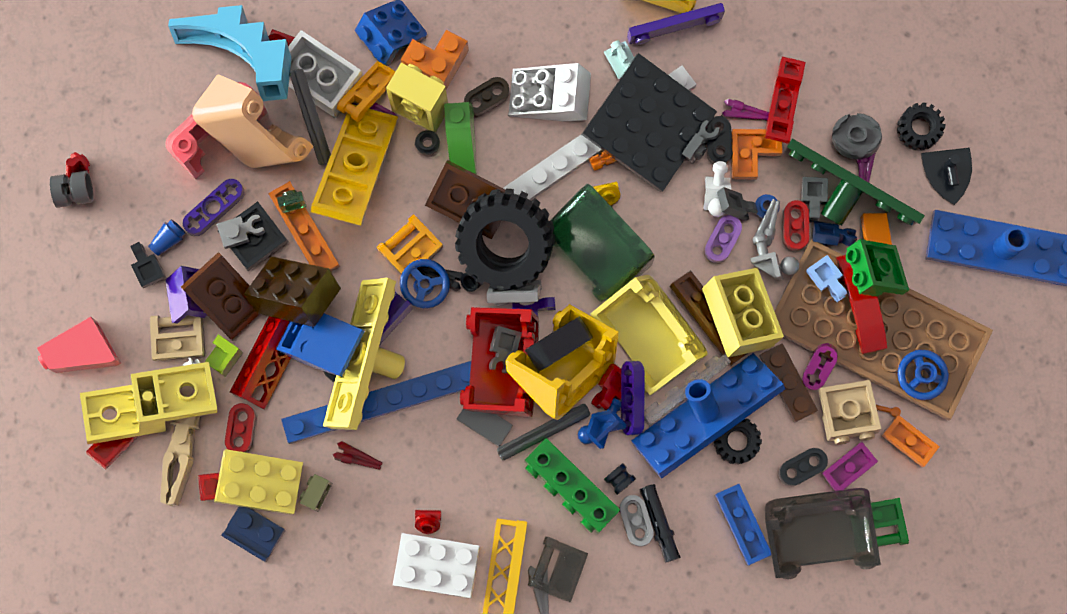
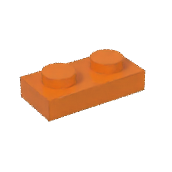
[881,415,940,467]

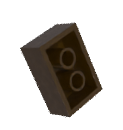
[244,256,341,327]

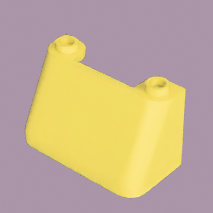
[590,275,708,395]

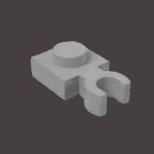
[217,215,265,249]

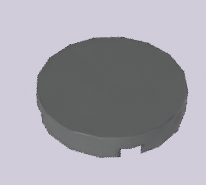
[832,113,882,160]

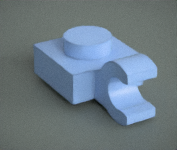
[806,255,847,302]

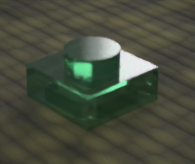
[277,190,307,213]

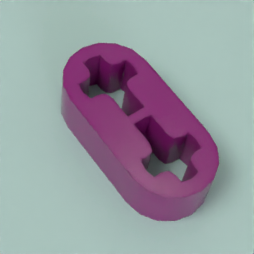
[803,343,838,390]

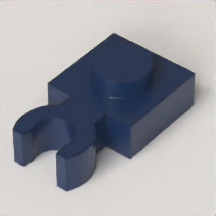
[812,221,857,246]

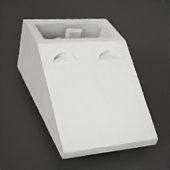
[508,63,591,121]

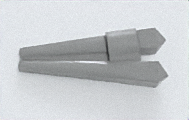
[755,199,780,247]
[528,564,549,614]

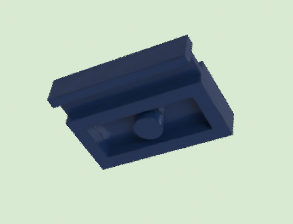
[221,506,286,562]

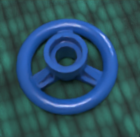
[400,259,450,309]
[898,350,949,400]

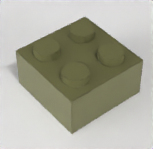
[299,474,333,512]

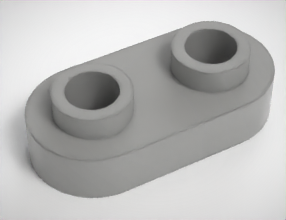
[619,495,653,546]

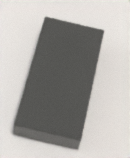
[457,409,513,447]

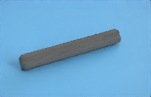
[289,69,331,165]
[497,404,590,460]

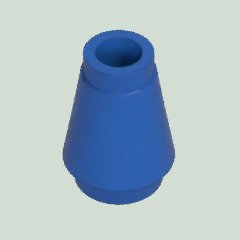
[148,219,185,256]

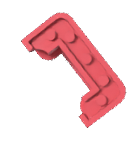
[166,82,268,179]

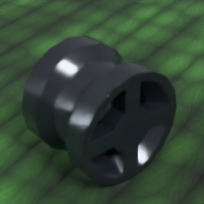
[604,463,636,495]

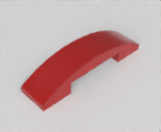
[765,56,806,144]
[836,255,887,354]

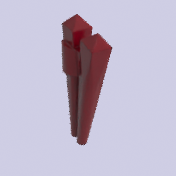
[333,441,383,470]

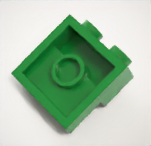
[846,239,909,297]

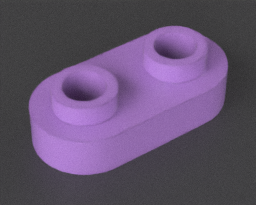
[705,215,742,263]

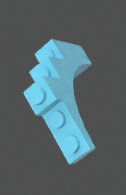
[168,5,292,101]

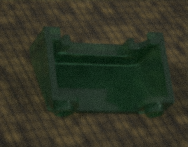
[550,184,655,302]

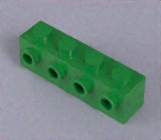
[525,438,620,533]

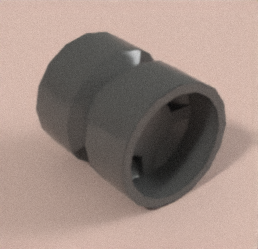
[50,171,94,208]

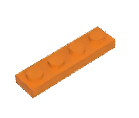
[268,181,340,272]

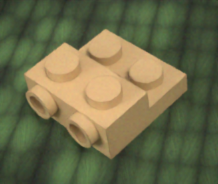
[818,380,881,445]

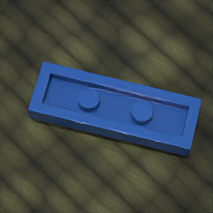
[715,484,772,566]

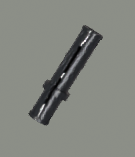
[639,484,681,563]

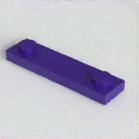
[627,3,725,45]

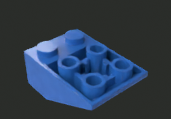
[276,313,365,377]

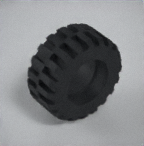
[455,188,555,291]

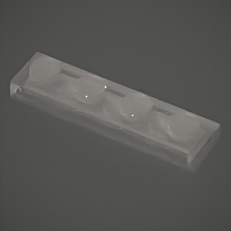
[644,354,731,427]

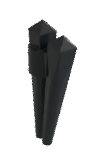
[418,266,463,291]

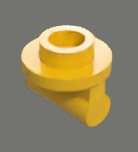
[593,182,621,206]

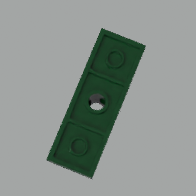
[787,138,925,226]

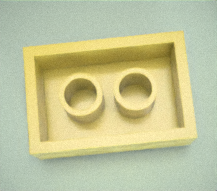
[386,63,448,133]
[702,268,784,357]
[214,449,303,515]

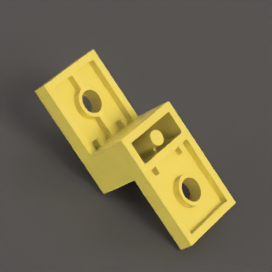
[80,362,217,445]

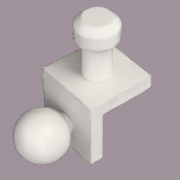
[703,161,731,217]

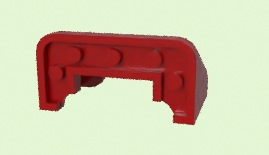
[460,307,539,417]

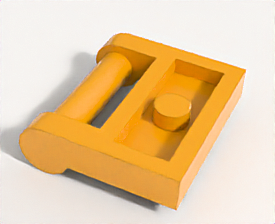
[376,214,443,278]

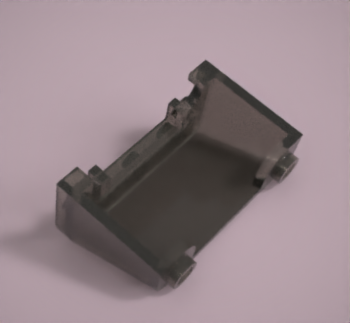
[765,488,881,579]

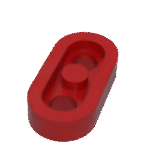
[783,200,809,251]
[225,403,256,453]

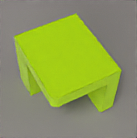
[205,334,243,377]

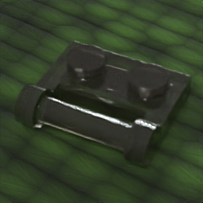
[527,536,588,603]

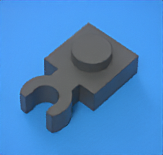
[489,326,522,374]

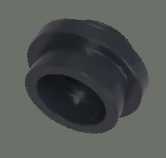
[415,130,440,155]

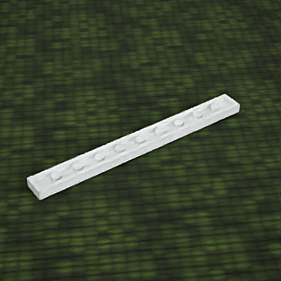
[503,66,697,200]

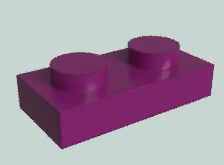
[821,442,878,494]

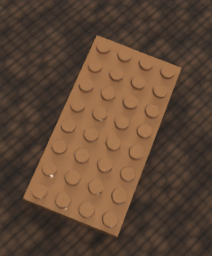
[774,239,993,421]

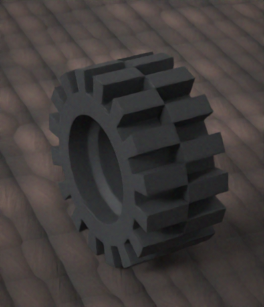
[897,102,946,151]
[714,418,762,465]

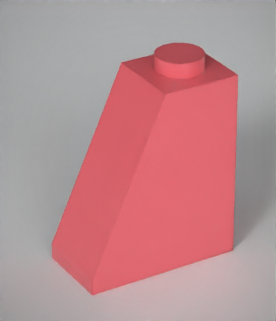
[37,317,121,373]

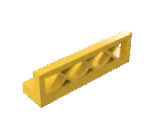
[482,518,527,614]

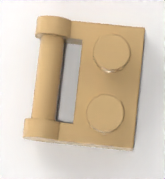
[150,315,205,361]

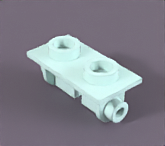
[604,40,634,79]

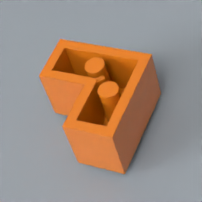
[401,30,469,90]

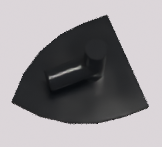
[921,147,972,205]

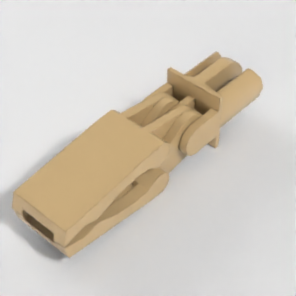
[160,416,200,507]

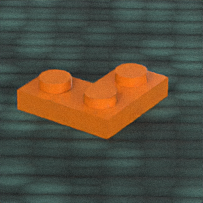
[731,129,782,180]

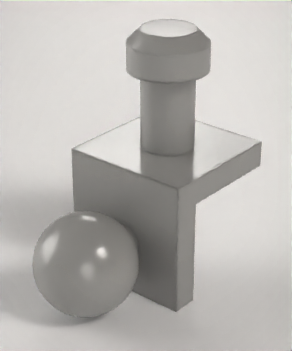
[751,234,799,281]

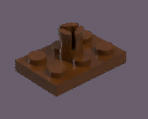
[425,160,506,240]
[181,252,259,340]

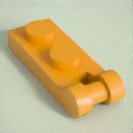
[337,61,396,122]

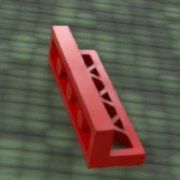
[229,316,291,410]

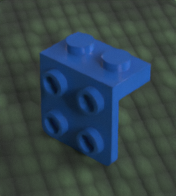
[354,0,427,66]

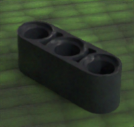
[525,316,593,372]

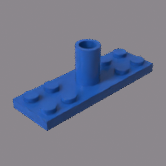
[926,210,1067,286]
[631,353,785,479]

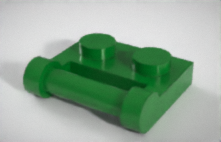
[847,498,909,553]

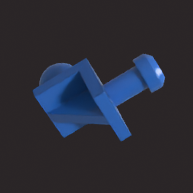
[578,398,626,449]

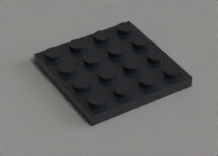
[581,53,717,192]

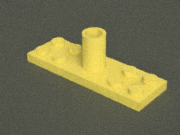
[323,278,405,430]

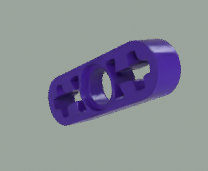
[183,179,244,236]
[621,361,645,435]

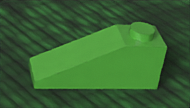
[444,102,477,175]

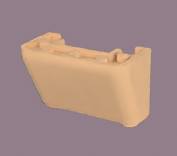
[192,75,314,168]

